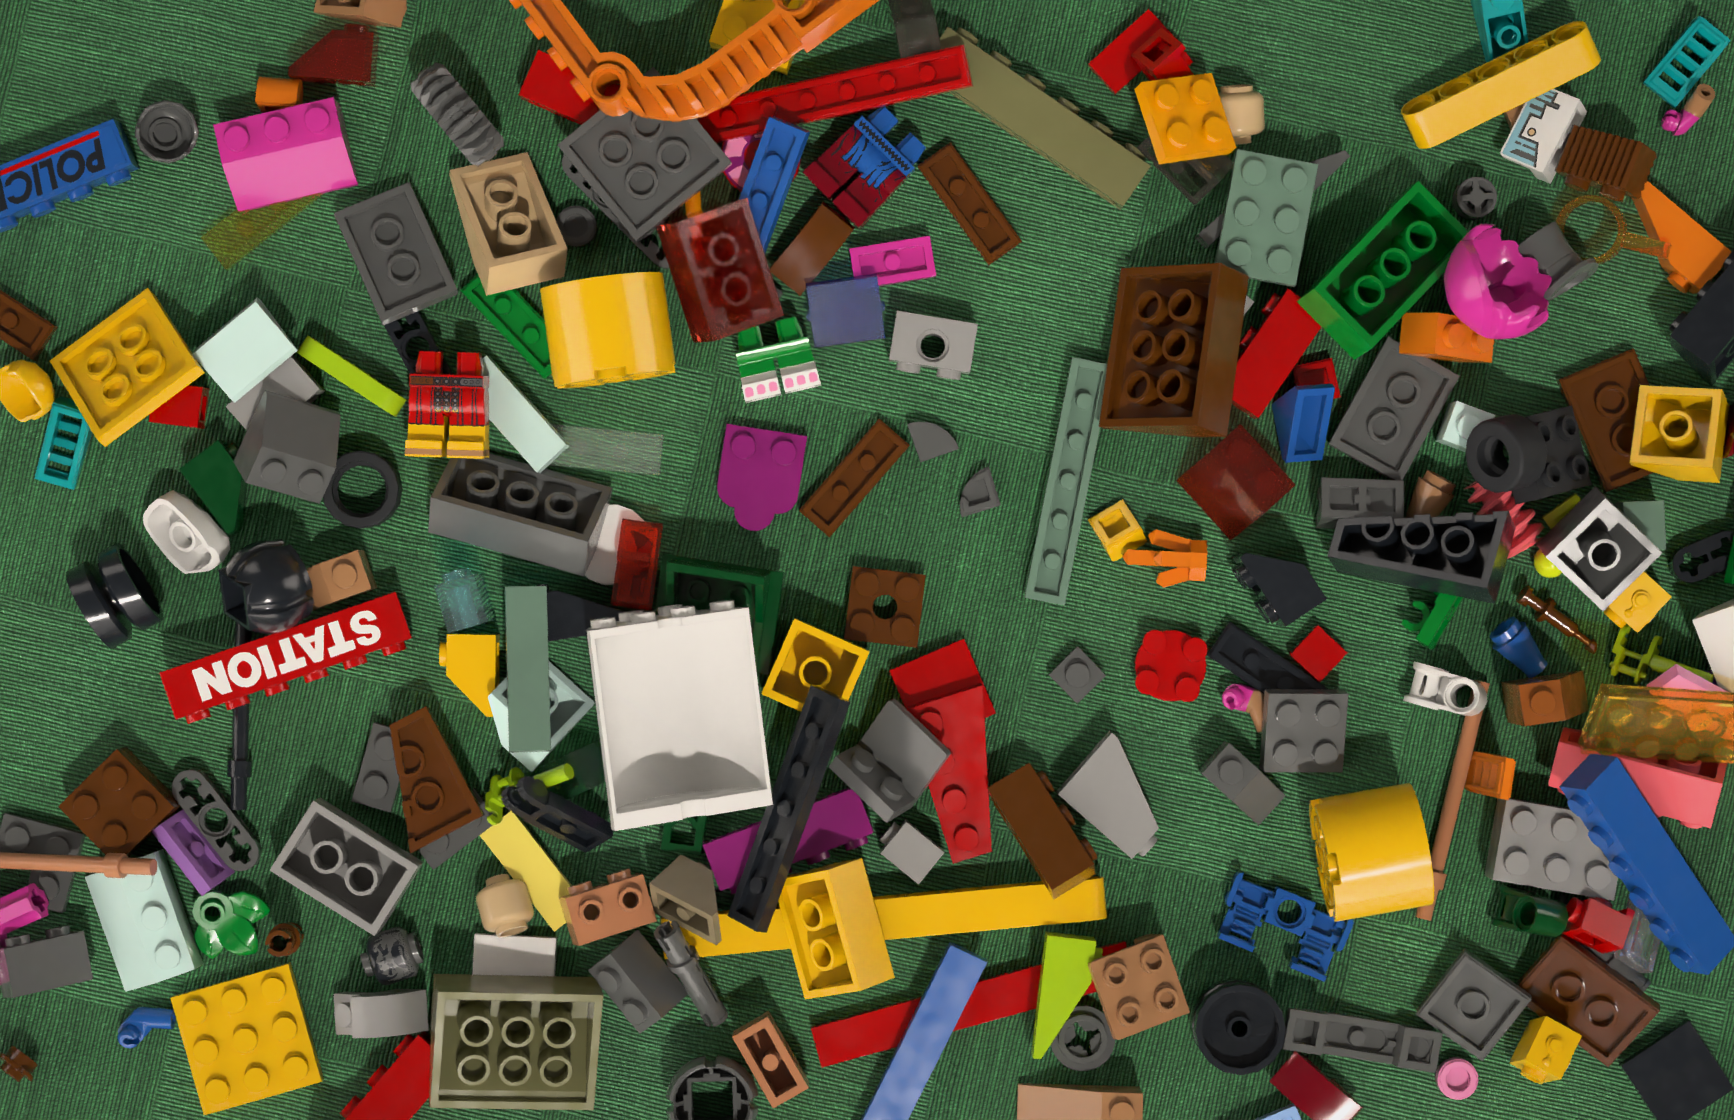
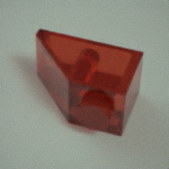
[288,24,379,87]

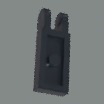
[500,775,614,853]

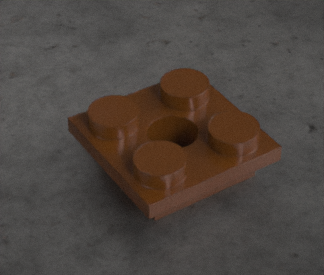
[844,566,926,648]

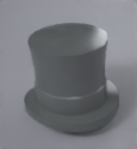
[1518,222,1599,302]

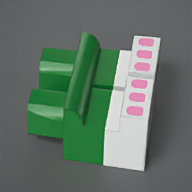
[736,317,821,403]

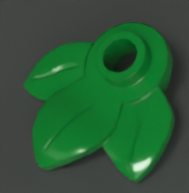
[192,890,270,959]

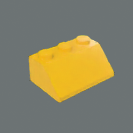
[778,858,895,999]

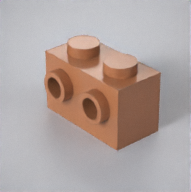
[559,868,657,946]

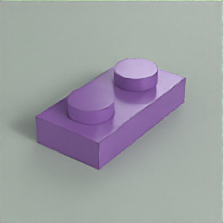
[152,809,235,896]

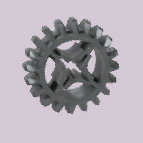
[411,62,504,166]

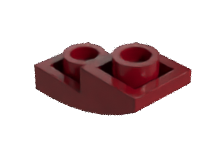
[1269,1051,1363,1120]

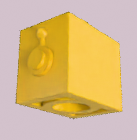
[1603,572,1672,633]
[1509,1016,1582,1084]

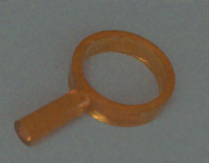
[1556,195,1671,265]

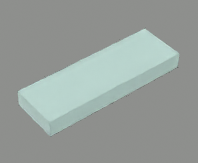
[482,355,570,473]

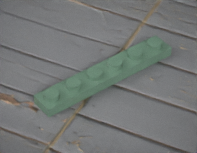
[1024,357,1107,606]

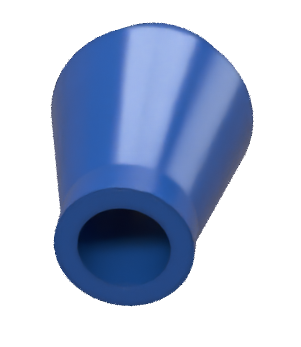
[1490,617,1548,678]

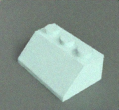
[85,849,203,992]

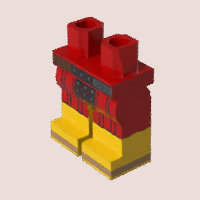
[405,351,489,459]

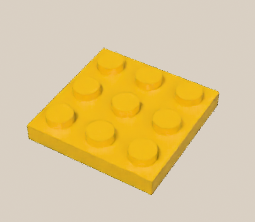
[50,288,205,447]
[170,962,324,1116]

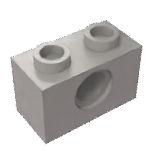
[889,311,978,380]

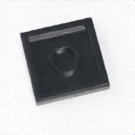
[1619,1019,1734,1120]

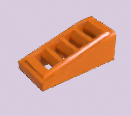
[1464,751,1516,800]

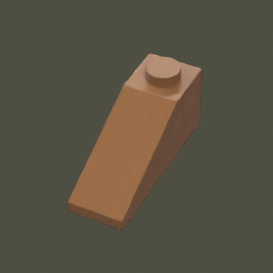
[1017,1083,1143,1120]

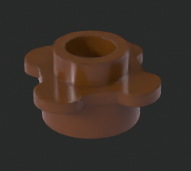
[0,1045,38,1082]

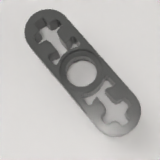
[172,769,262,871]

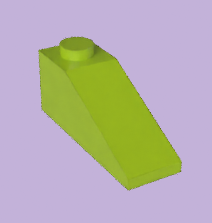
[1031,931,1103,1059]

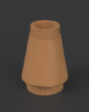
[1405,470,1456,518]

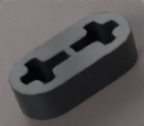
[1668,530,1734,583]

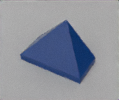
[1271,384,1335,463]

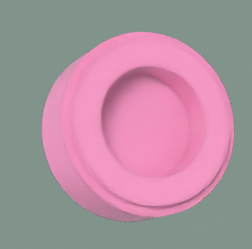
[1435,1057,1478,1100]

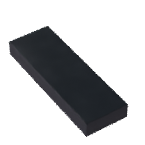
[1207,621,1328,694]

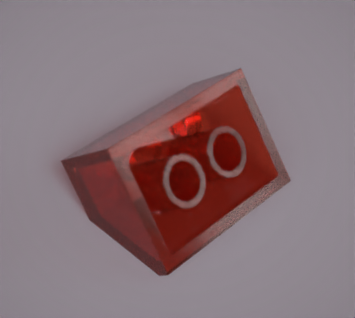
[656,198,784,343]

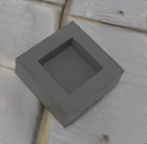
[1048,646,1106,704]

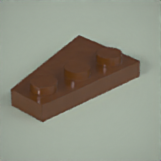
[389,706,485,854]

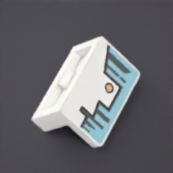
[1500,89,1587,184]

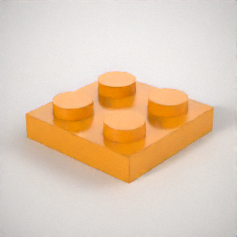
[1134,73,1237,164]

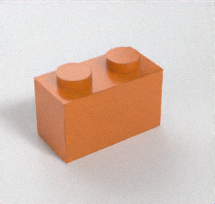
[1399,312,1494,363]

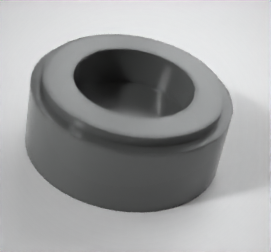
[556,206,597,248]

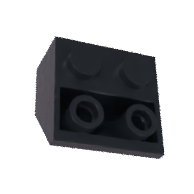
[1231,553,1327,627]

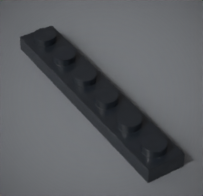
[727,685,851,933]

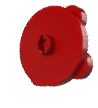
[1135,630,1208,702]

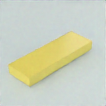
[480,810,572,932]

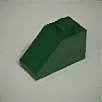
[179,440,248,535]

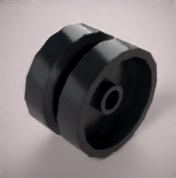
[66,543,164,649]
[1190,978,1286,1075]

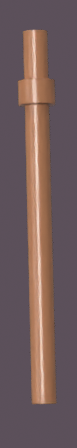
[1415,680,1490,921]
[0,852,157,878]

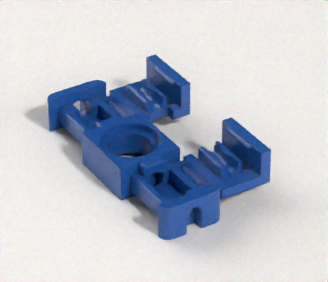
[1217,871,1354,982]

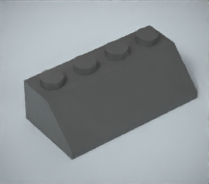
[428,453,613,576]

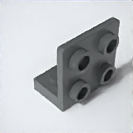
[829,699,951,823]

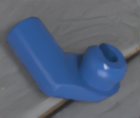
[117,1007,176,1049]

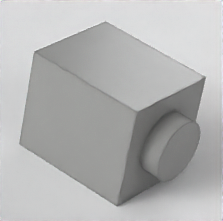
[879,819,944,884]

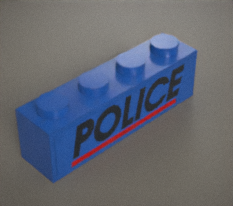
[0,119,140,233]

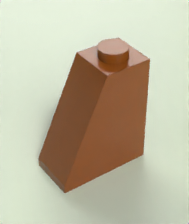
[1501,670,1589,726]

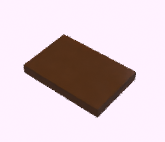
[1556,348,1654,493]
[1516,934,1660,1067]

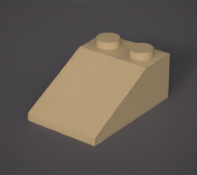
[449,152,568,296]

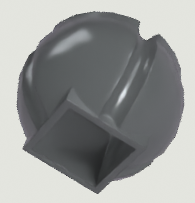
[666,1055,759,1120]

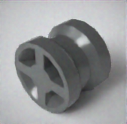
[1451,177,1497,220]

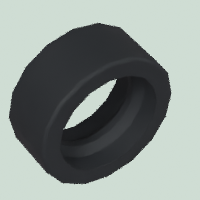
[323,450,402,529]

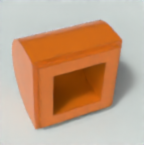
[255,76,303,113]

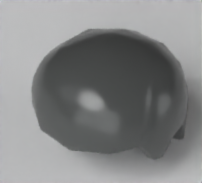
[135,100,199,164]

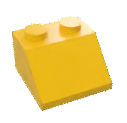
[1630,385,1729,483]

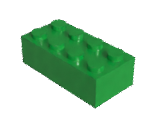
[1297,181,1468,360]

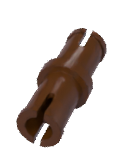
[265,922,304,957]

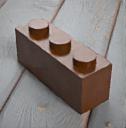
[987,763,1098,899]

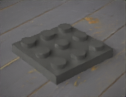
[558,67,732,242]

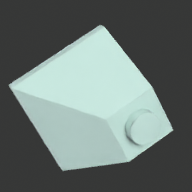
[488,661,595,772]

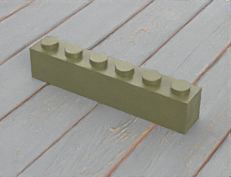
[931,27,1151,210]

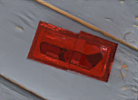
[611,518,663,611]

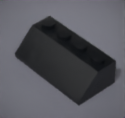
[1669,250,1734,386]

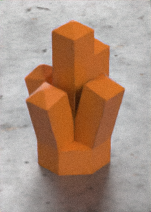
[1122,529,1207,588]

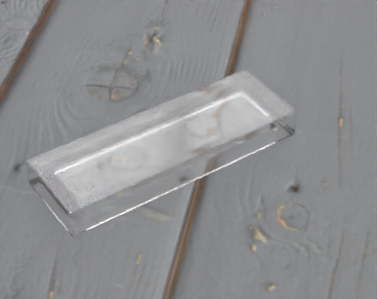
[550,424,664,475]

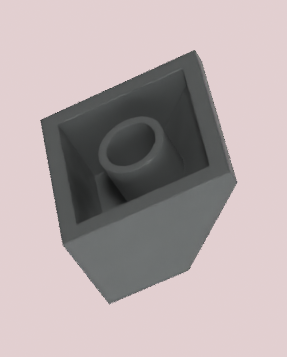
[233,390,341,504]
[1536,486,1662,611]

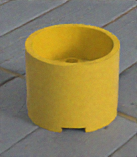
[540,272,675,389]
[1309,783,1434,922]

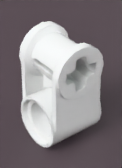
[1403,661,1487,716]

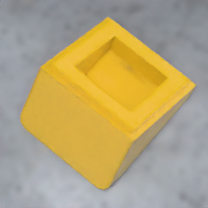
[1088,499,1147,562]

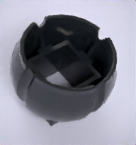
[218,539,314,634]

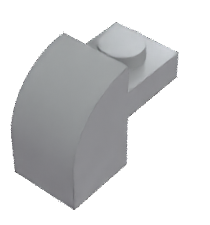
[333,989,429,1038]

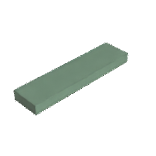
[505,586,551,753]

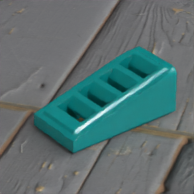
[1642,16,1731,108]
[34,397,92,490]

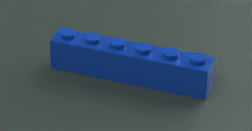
[1559,754,1734,975]

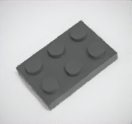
[334,182,458,326]
[1327,336,1460,481]

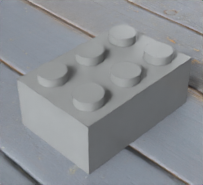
[270,797,424,936]
[1484,798,1618,901]

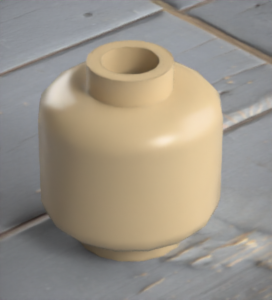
[1219,84,1265,144]
[476,874,534,938]

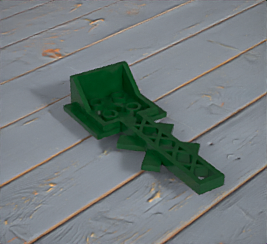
[655,553,784,856]

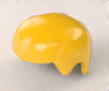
[0,360,55,422]

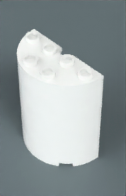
[586,600,773,831]

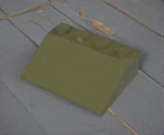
[429,974,603,1110]

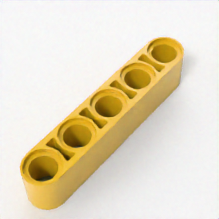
[1401,21,1601,149]

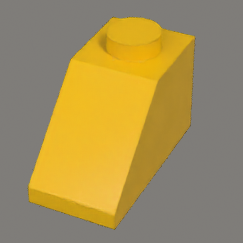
[439,633,500,717]

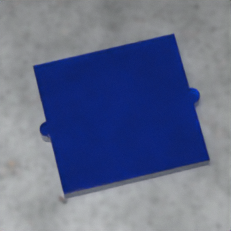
[806,274,885,348]

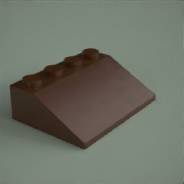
[1099,263,1249,437]

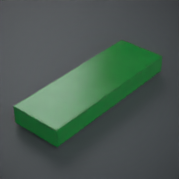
[460,274,552,380]

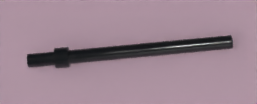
[227,621,252,810]

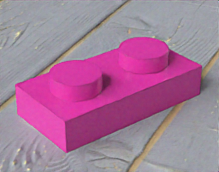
[849,236,936,290]

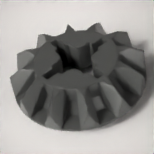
[1051,1005,1115,1071]

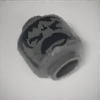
[360,926,424,986]

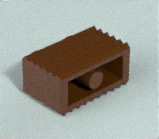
[1555,124,1657,202]

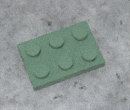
[1215,149,1318,287]

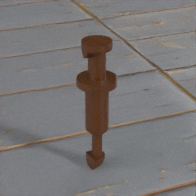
[1516,585,1598,654]

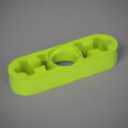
[297,335,407,417]

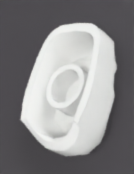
[143,490,230,574]

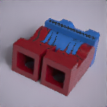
[803,106,926,230]

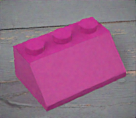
[213,97,358,213]

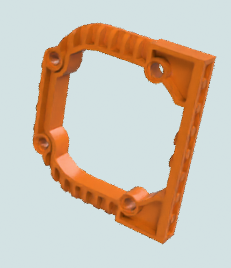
[509,0,879,122]

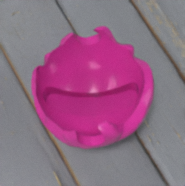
[1444,223,1552,339]

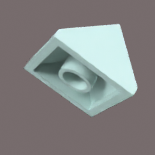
[192,297,298,403]

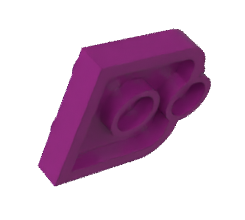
[717,424,807,531]

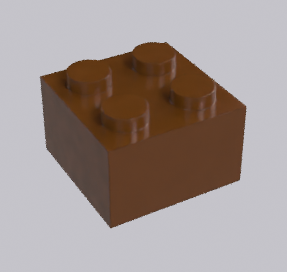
[58,747,181,858]

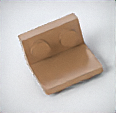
[1088,934,1190,1040]

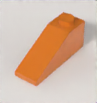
[1631,181,1732,294]

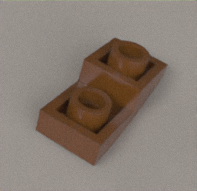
[769,202,855,296]

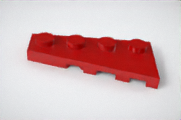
[905,683,992,864]

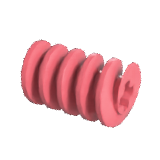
[1464,481,1544,559]

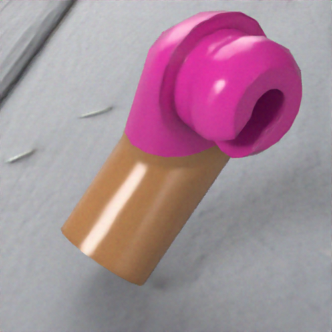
[1661,84,1715,136]
[1222,683,1264,733]

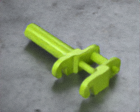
[1609,625,1714,685]
[485,763,574,825]

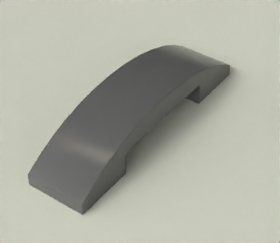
[1282,1008,1443,1073]

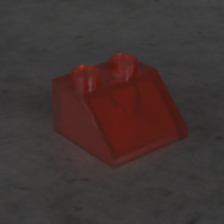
[1175,424,1295,541]

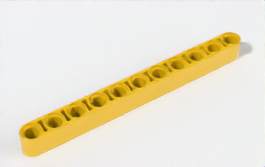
[660,876,1107,960]

